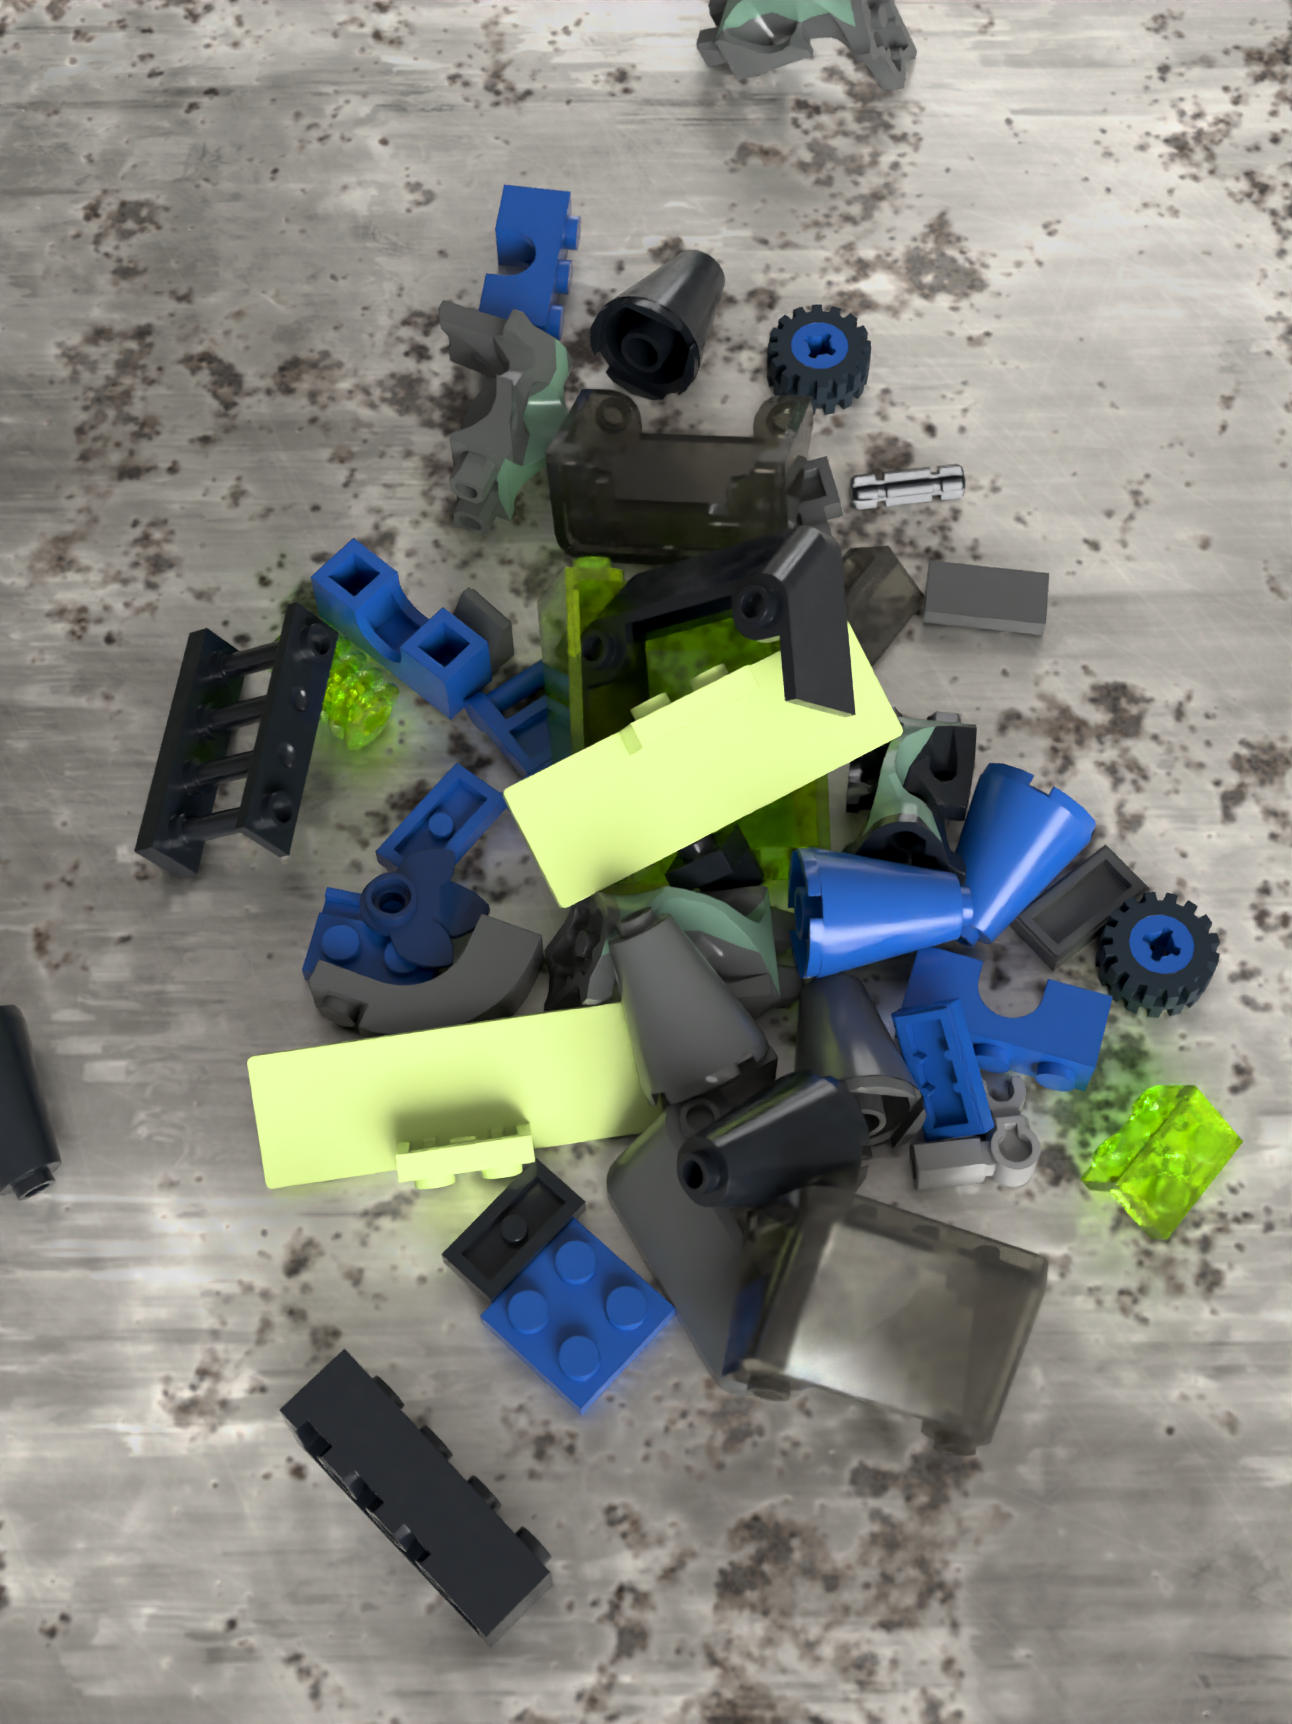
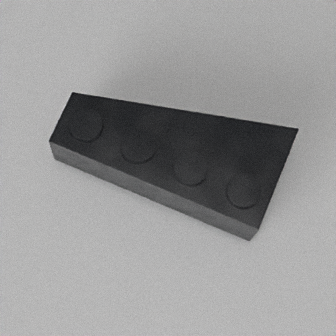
[279,1348,553,1648]

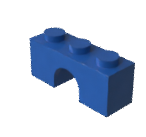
[478,185,581,340]
[310,538,493,720]
[894,946,1113,1092]

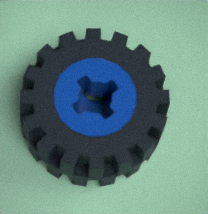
[766,304,871,415]
[1095,892,1220,1018]

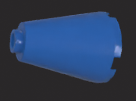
[954,763,1096,948]
[788,846,973,979]

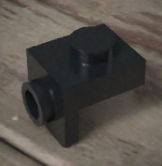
[664,823,765,891]

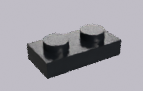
[441,1158,586,1305]

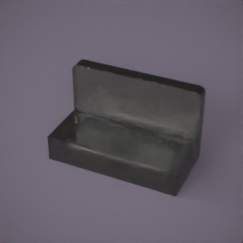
[842,546,925,667]

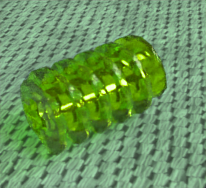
[268,620,400,751]

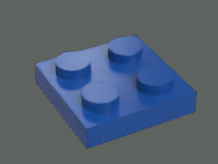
[480,1218,675,1416]

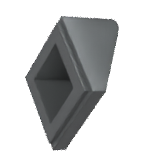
[453,587,514,674]

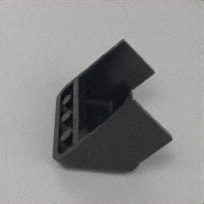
[575,525,856,750]

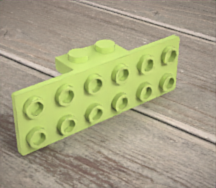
[502,622,903,908]
[247,1000,663,1189]

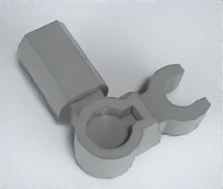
[909,1075,1041,1191]

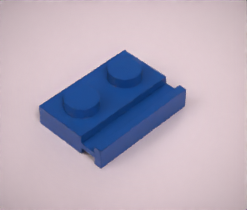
[302,887,440,986]

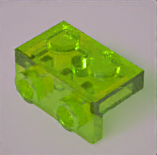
[1081,1085,1244,1240]

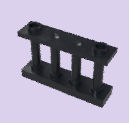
[134,602,339,879]

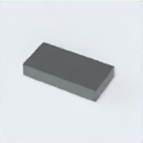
[923,560,1049,635]
[1010,844,1150,971]

